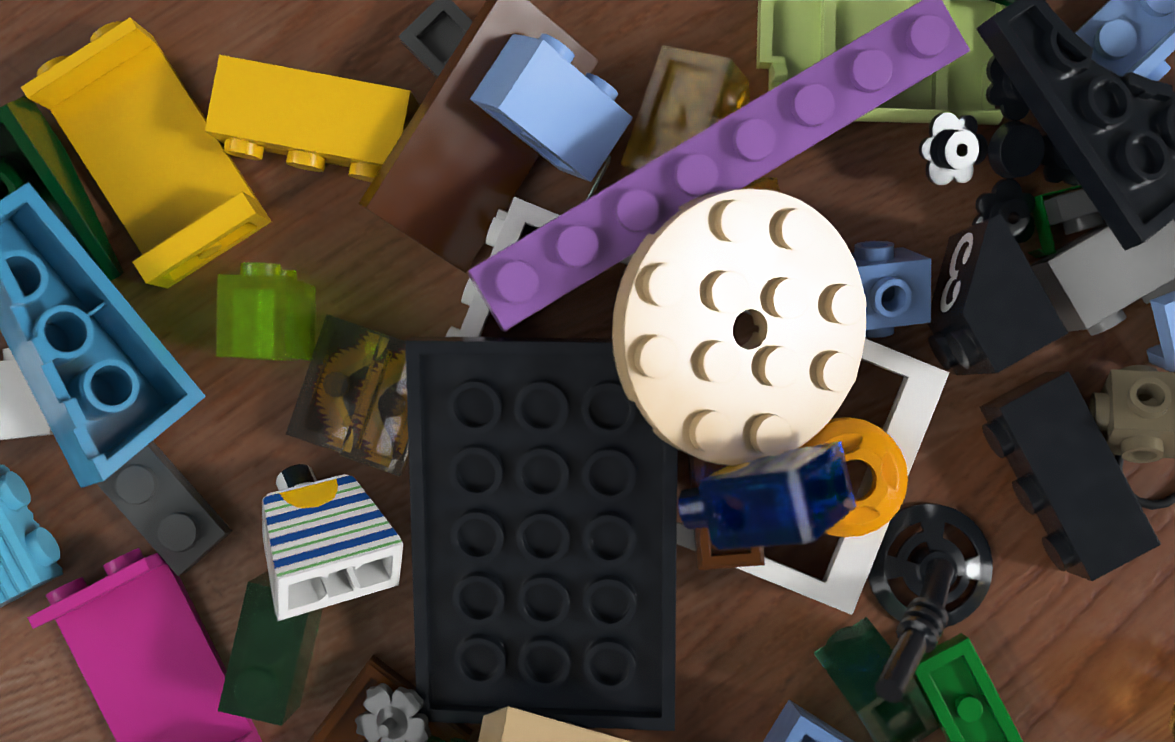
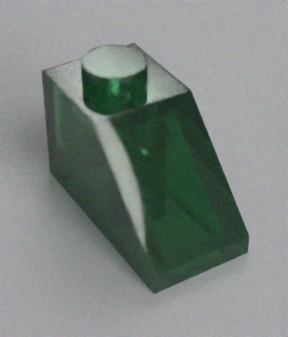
[814,617,940,742]

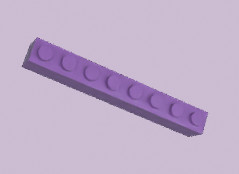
[468,0,970,331]

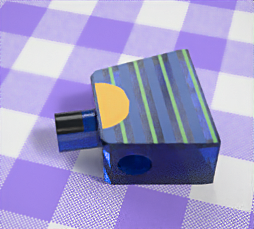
[678,441,856,550]

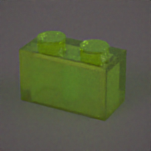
[216,262,316,361]

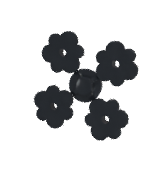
[919,55,1080,243]

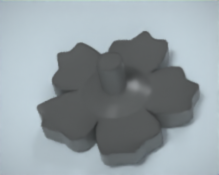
[355,683,431,742]

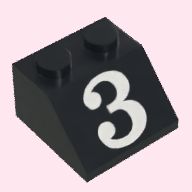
[927,213,1068,375]

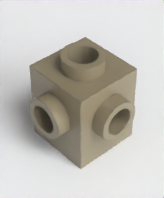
[1089,365,1175,463]

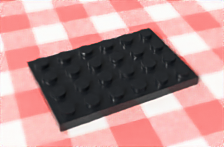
[405,336,678,731]

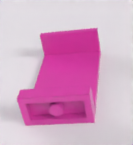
[27,548,263,742]

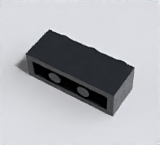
[979,371,1161,581]

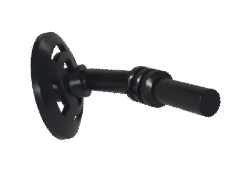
[868,503,993,703]

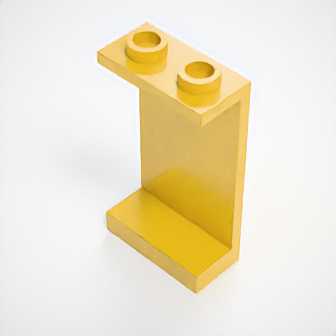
[21,17,272,289]

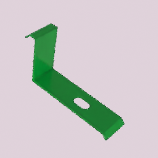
[1028,185,1082,258]

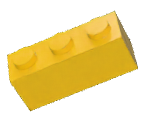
[204,55,419,182]

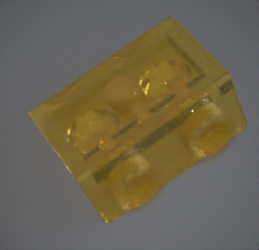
[621,45,750,172]

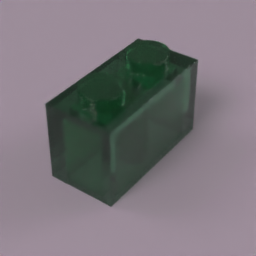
[218,571,323,726]

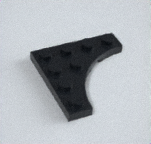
[976,0,1175,251]

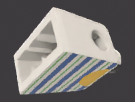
[262,464,403,621]

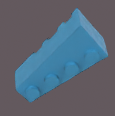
[0,183,206,488]

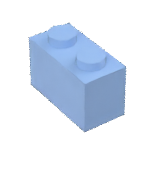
[470,33,633,182]

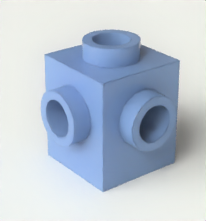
[851,241,931,338]

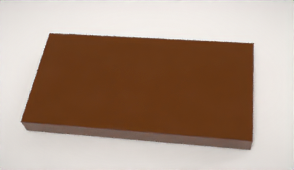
[358,0,599,273]

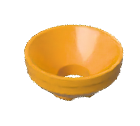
[785,417,908,537]

